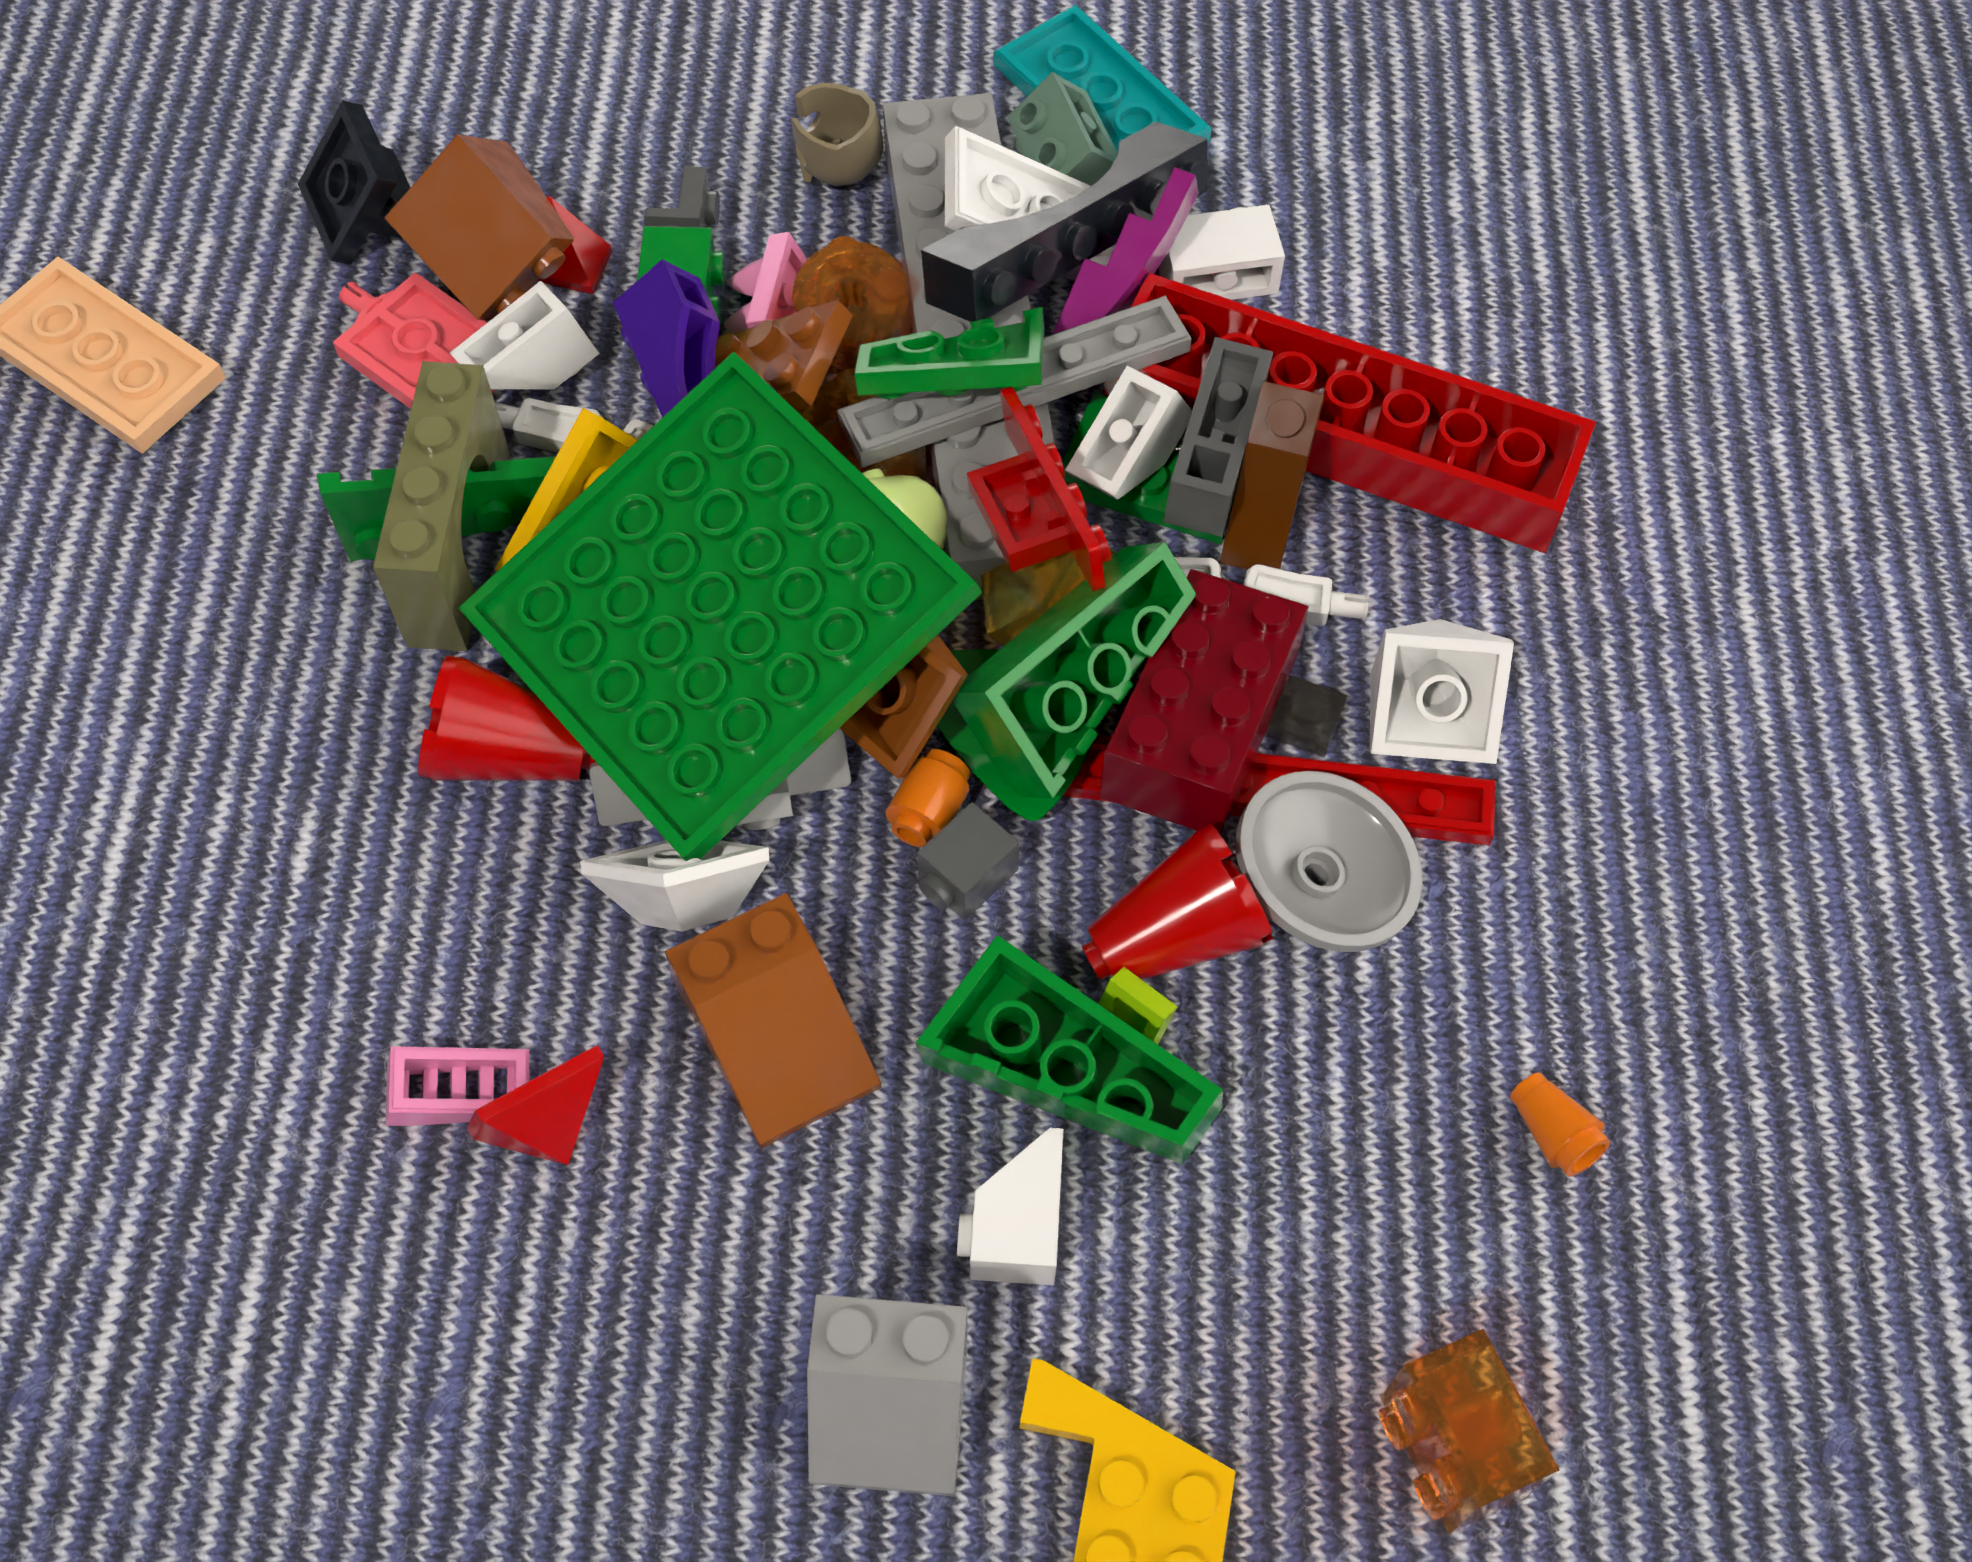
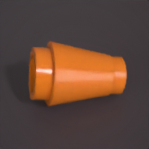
[1510,1072,1610,1177]

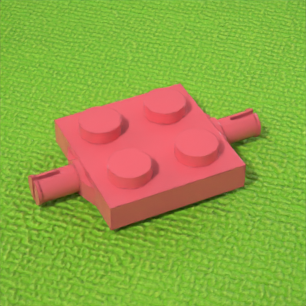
[333,272,494,409]

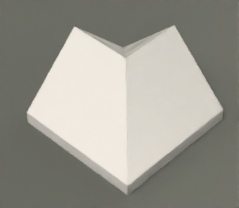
[1370,619,1514,764]
[580,840,769,932]

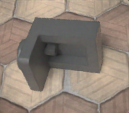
[644,166,720,228]

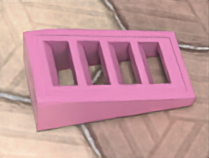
[385,1046,529,1126]

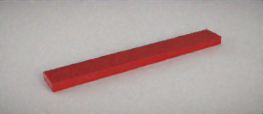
[985,735,1495,846]

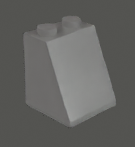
[807,1294,967,1497]

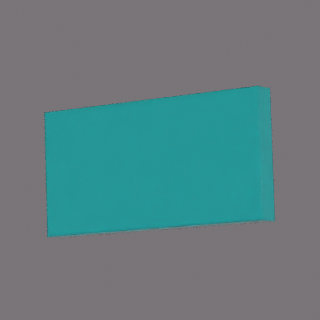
[993,4,1212,153]

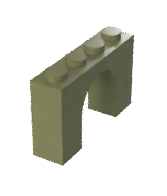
[373,361,510,652]

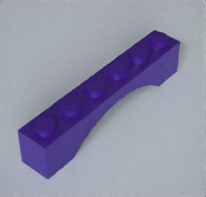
[612,259,720,418]

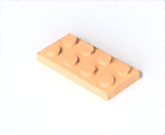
[0,257,226,454]

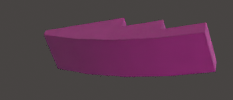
[1052,167,1199,335]

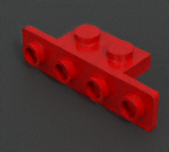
[967,387,1111,592]

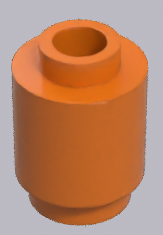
[885,749,971,847]

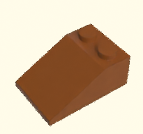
[839,635,968,779]
[665,893,882,1149]

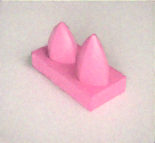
[724,232,814,333]

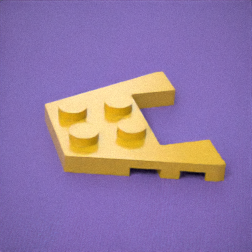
[1019,1358,1236,1562]

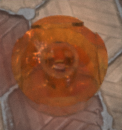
[792,236,911,376]

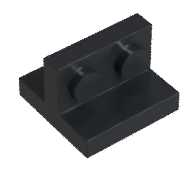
[298,100,411,265]

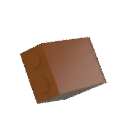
[385,134,575,320]

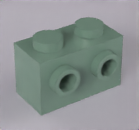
[1007,72,1118,186]

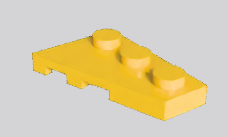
[494,408,638,571]

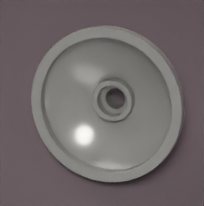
[1235,771,1422,952]

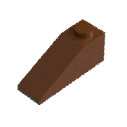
[1219,381,1324,570]

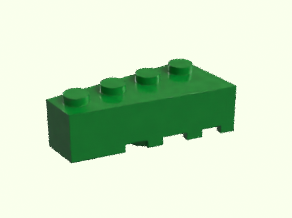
[952,542,1196,798]
[915,935,1223,1164]

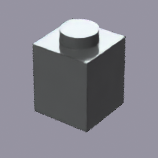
[917,802,1019,921]

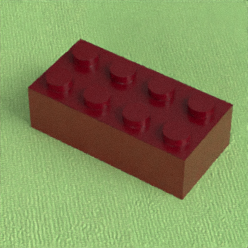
[1100,569,1309,837]

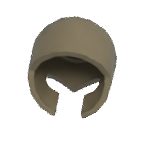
[791,82,884,186]

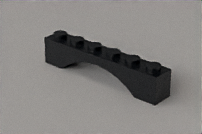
[921,122,1209,322]

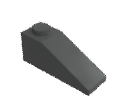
[1164,337,1273,537]

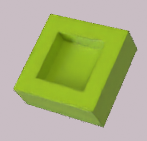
[1098,967,1178,1045]

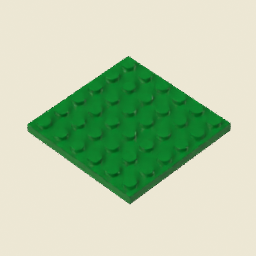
[459,351,982,861]

